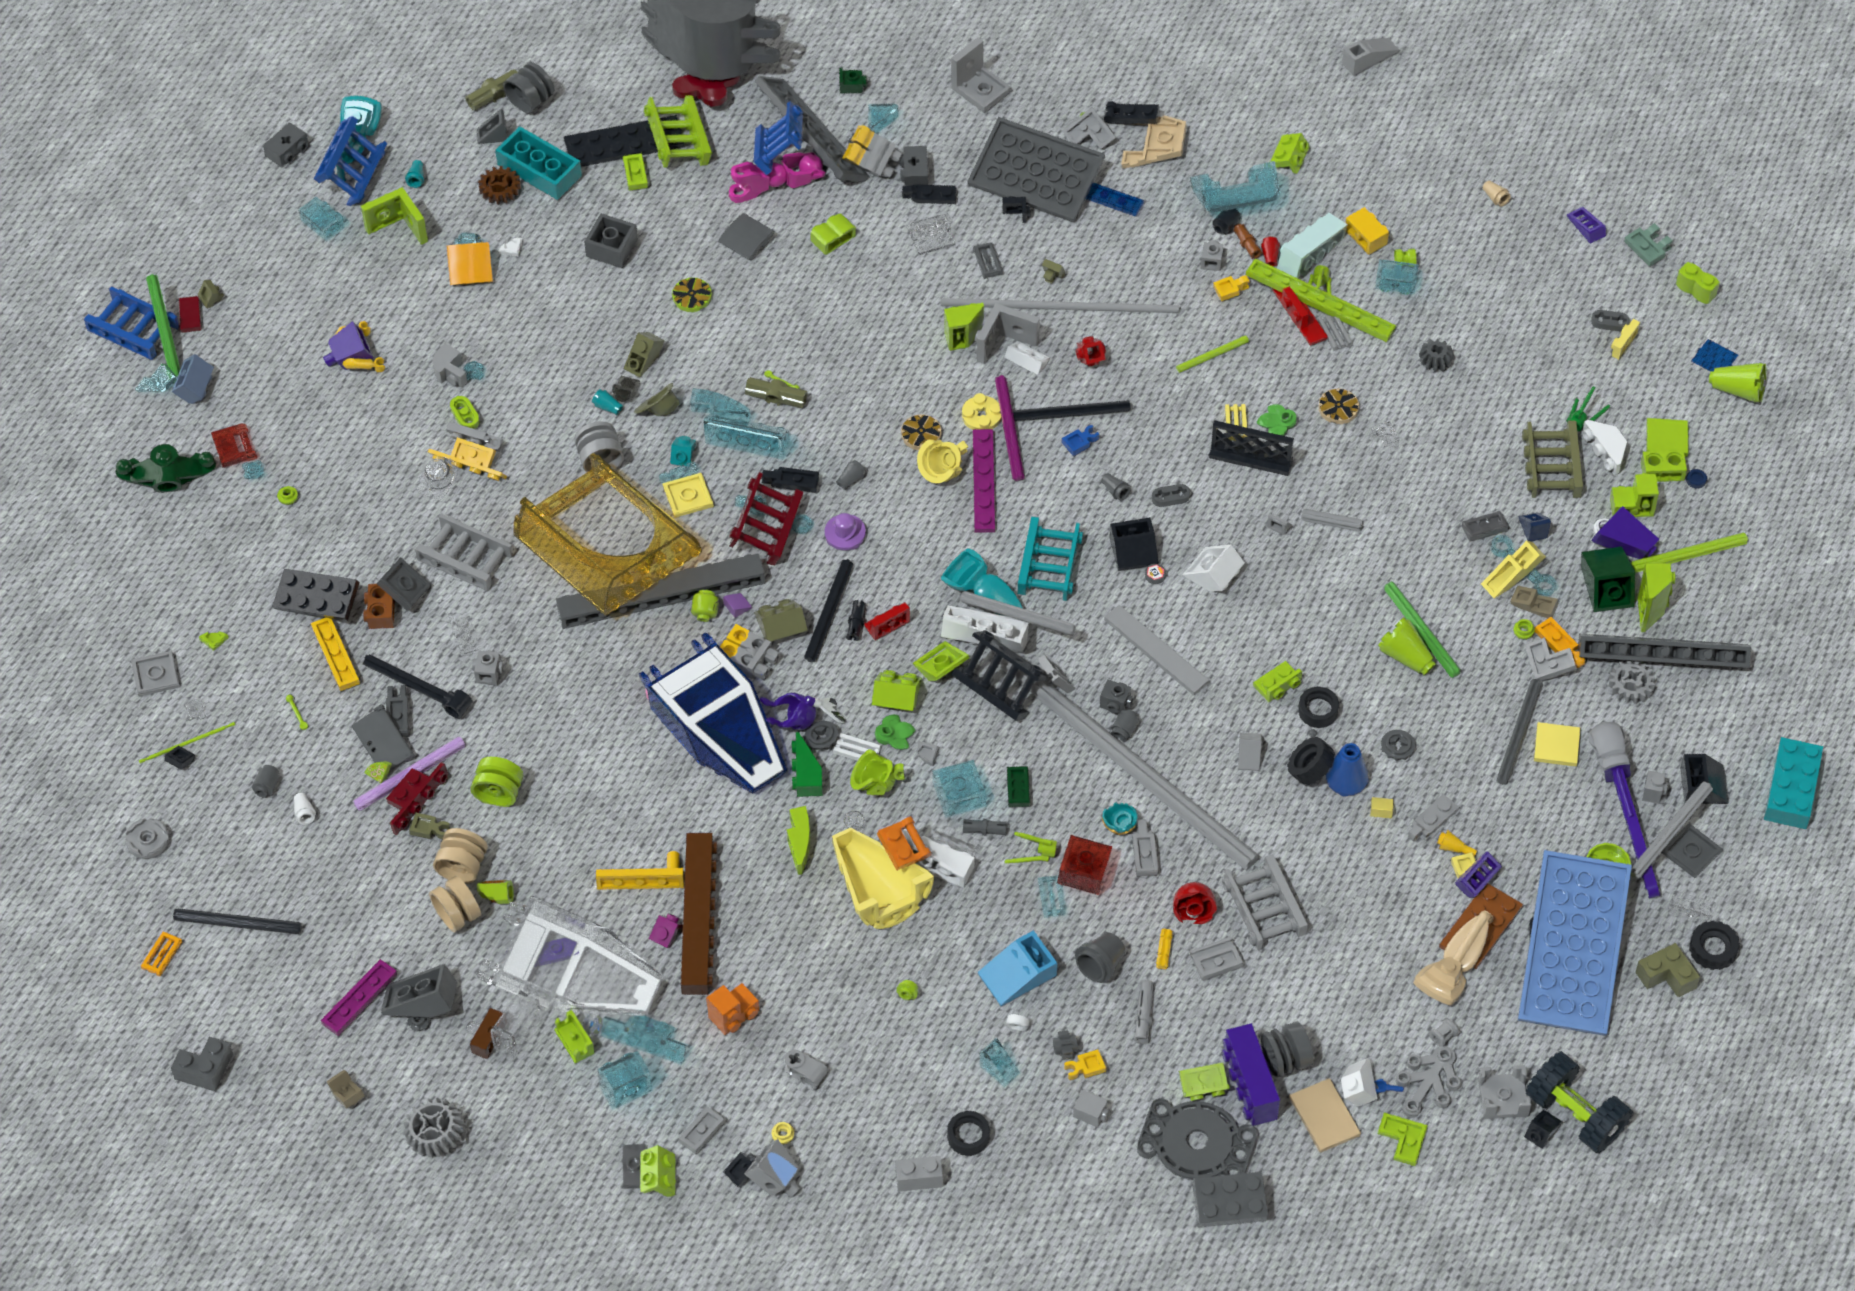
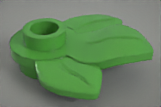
[1256,404,1297,436]
[875,714,915,750]

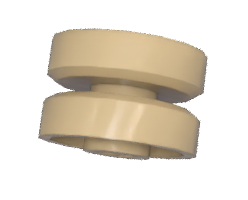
[429,876,481,933]

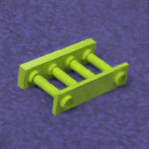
[644,96,712,168]

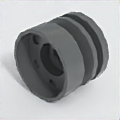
[503,62,555,114]
[1260,1021,1314,1078]

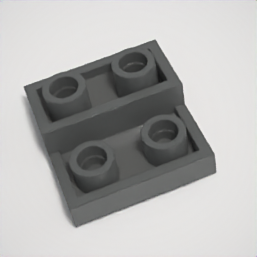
[718,213,775,261]

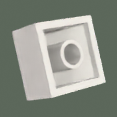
[1183,544,1245,592]

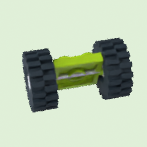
[1525,1051,1633,1154]

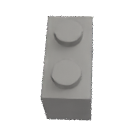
[895,1156,943,1192]

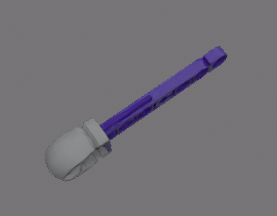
[1589,721,1660,899]

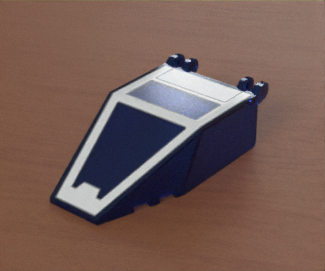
[639,632,788,794]

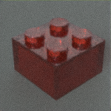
[1057,835,1113,895]

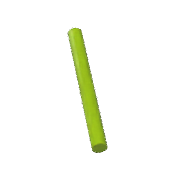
[1176,335,1249,373]

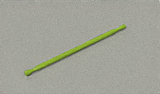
[139,722,235,764]

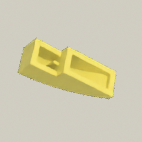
[1481,541,1546,599]

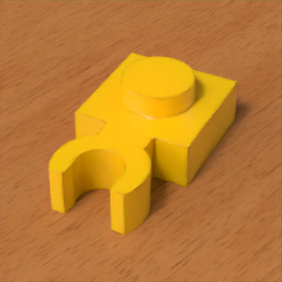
[1064,1049,1106,1080]

